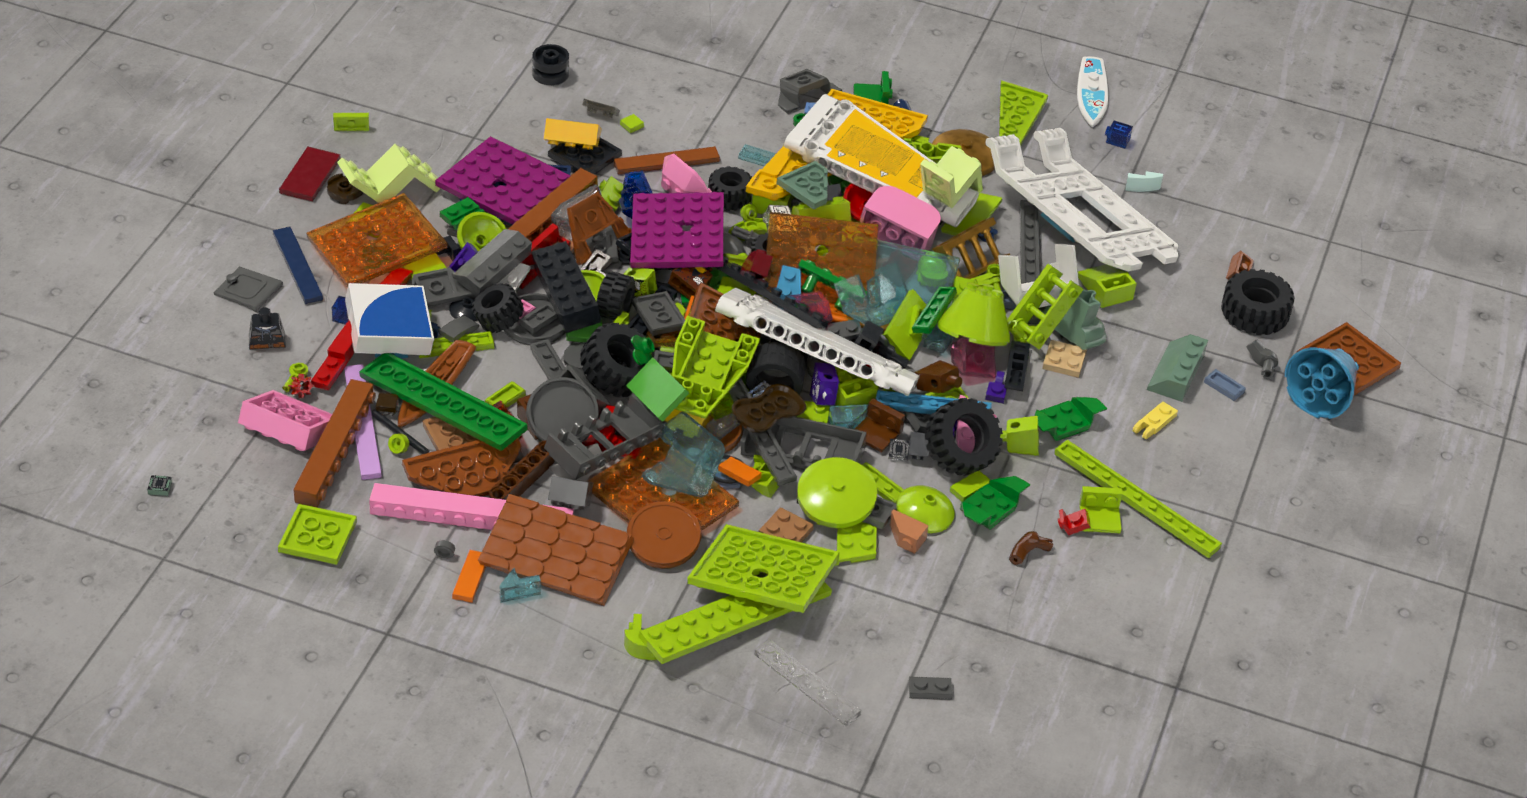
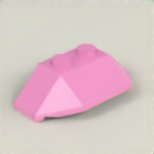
[661,154,712,193]

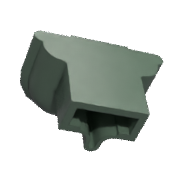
[1041,290,1107,350]

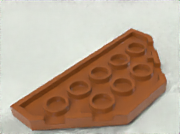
[402,438,522,497]

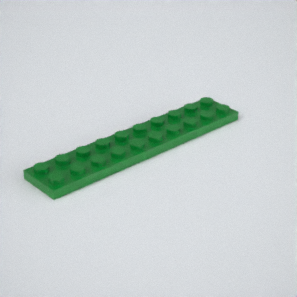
[359,353,528,451]

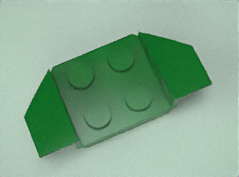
[1034,397,1107,441]
[960,476,1031,530]

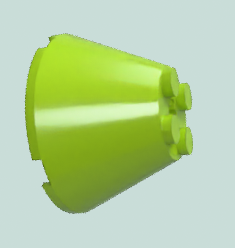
[937,282,1011,346]

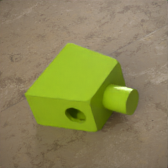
[1000,416,1039,456]

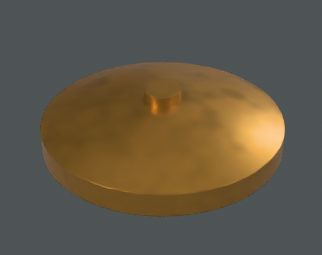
[932,129,995,176]

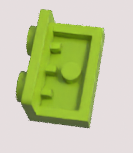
[596,176,628,212]

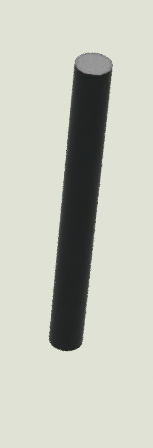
[371,409,429,454]

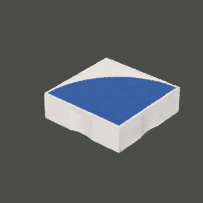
[345,283,434,355]

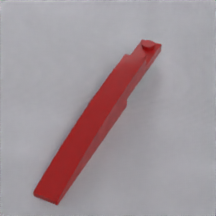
[311,267,413,391]

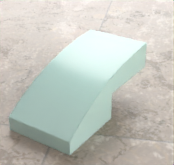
[1125,171,1163,192]

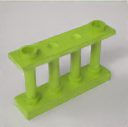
[1007,263,1084,350]

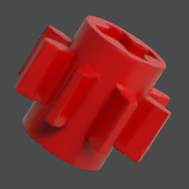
[288,374,314,398]

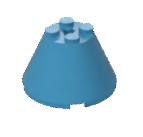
[1284,347,1359,419]

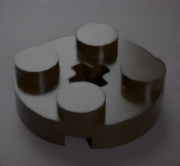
[327,173,363,204]

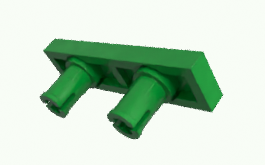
[798,259,867,312]

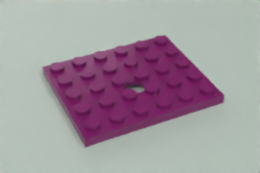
[435,136,570,225]
[630,192,724,268]

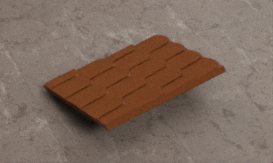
[478,494,634,606]

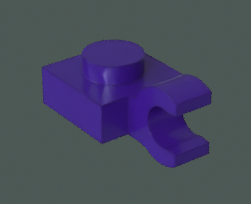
[985,371,1007,404]

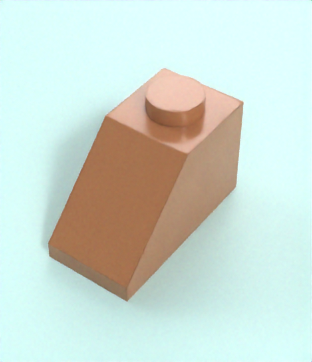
[890,509,928,554]

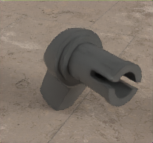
[1246,339,1278,379]

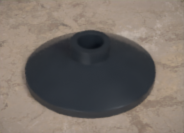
[449,297,478,322]

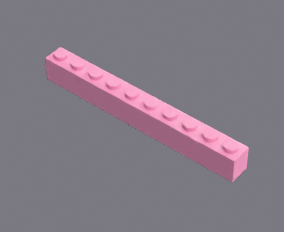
[369,483,574,530]

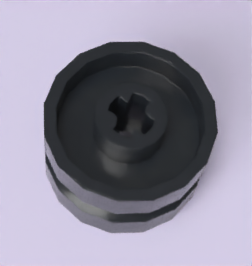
[532,44,569,86]

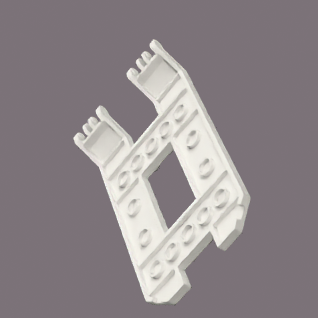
[985,128,1178,271]

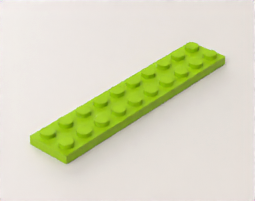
[639,582,832,664]

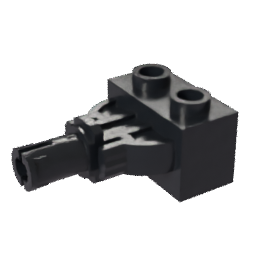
[850,320,909,369]

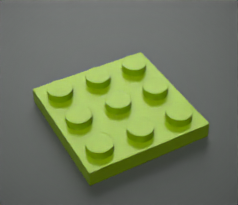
[278,504,357,565]

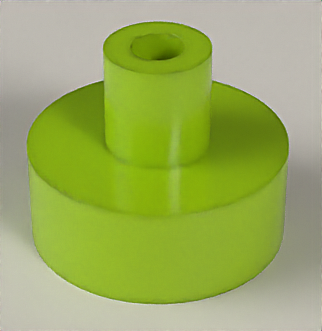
[388,434,409,454]

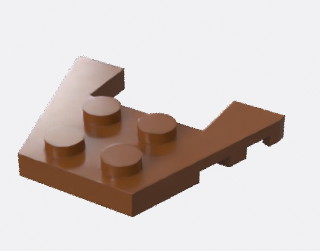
[567,192,632,265]

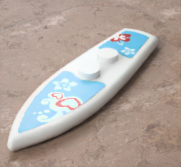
[1077,56,1108,128]

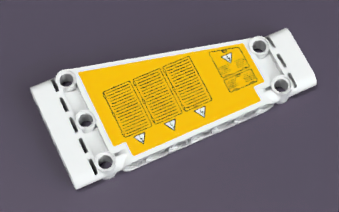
[784,94,979,227]

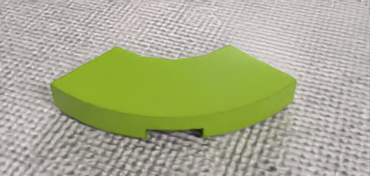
[728,218,774,241]

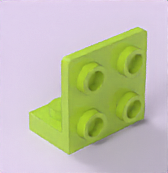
[1079,486,1122,533]

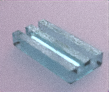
[738,144,776,166]

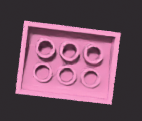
[238,390,332,451]

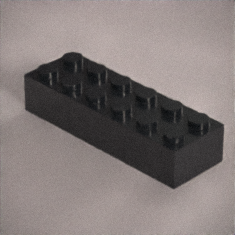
[531,241,601,333]

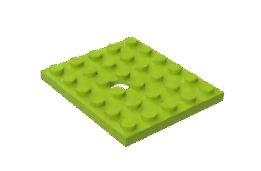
[687,524,840,613]

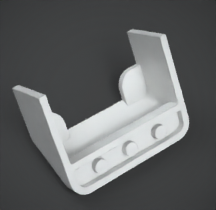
[998,244,1079,308]

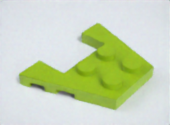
[816,522,877,566]

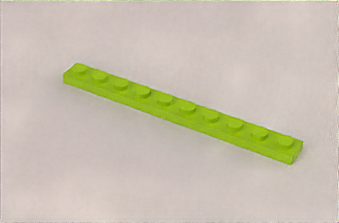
[1054,440,1222,558]

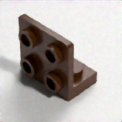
[854,398,905,452]

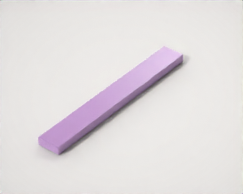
[344,364,382,480]

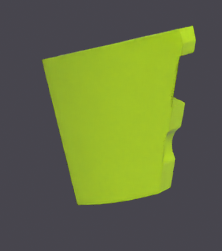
[751,455,780,498]

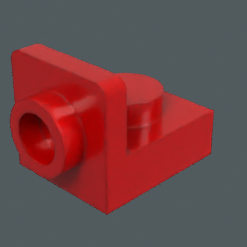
[1058,509,1091,536]

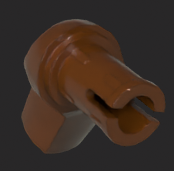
[1009,531,1053,565]

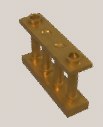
[932,217,1010,287]

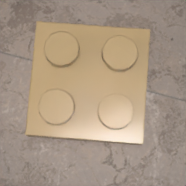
[1042,340,1087,378]

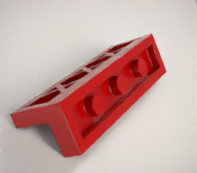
[519,223,571,289]

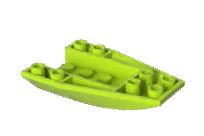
[672,316,760,419]

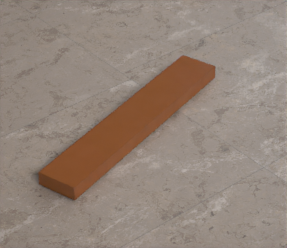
[614,146,720,175]

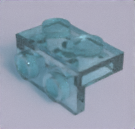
[922,322,955,353]

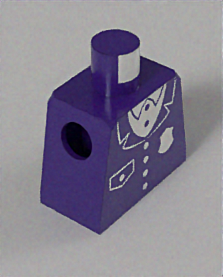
[810,362,839,405]

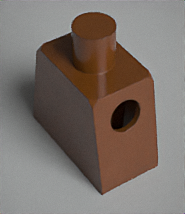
[915,360,962,393]

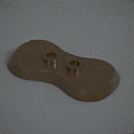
[732,384,806,433]

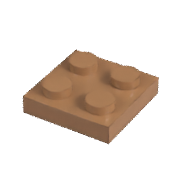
[759,507,814,543]

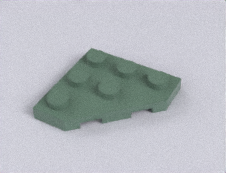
[776,161,828,209]

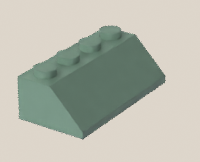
[1147,334,1208,402]

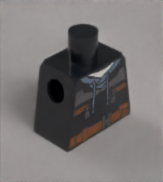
[249,307,286,350]

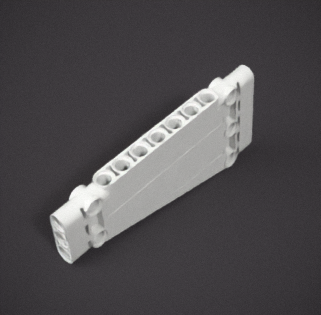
[715,288,919,396]

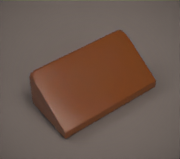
[1226,250,1254,280]

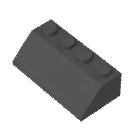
[453,229,532,297]

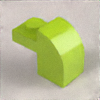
[624,614,657,660]

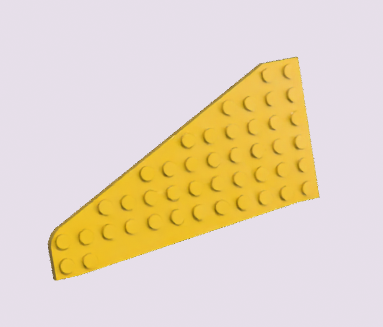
[746,89,928,201]

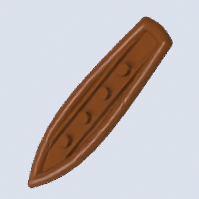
[398,340,476,428]

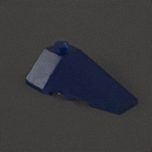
[619,170,653,219]

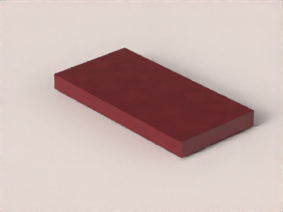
[279,146,341,202]

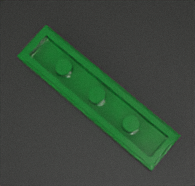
[912,286,957,334]

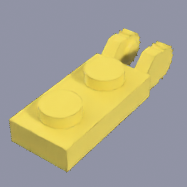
[1132,401,1178,439]

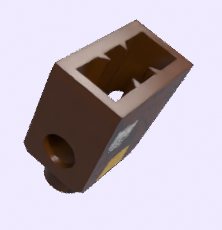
[668,267,713,300]

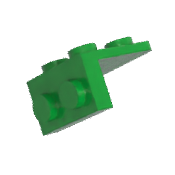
[853,71,893,104]

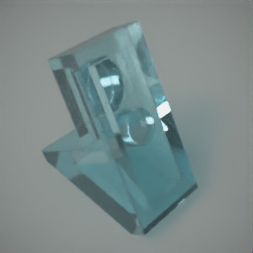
[499,568,541,603]

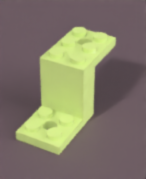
[337,144,441,207]
[920,146,983,208]

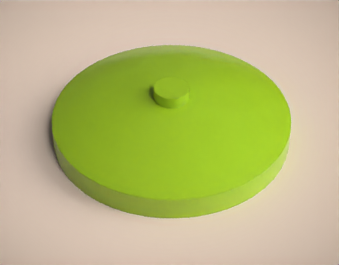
[797,457,877,528]

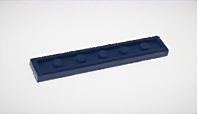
[273,226,323,304]

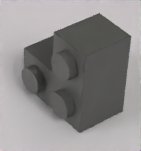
[548,476,594,510]

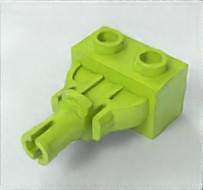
[826,362,878,414]

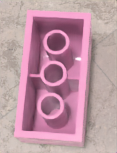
[857,186,941,262]

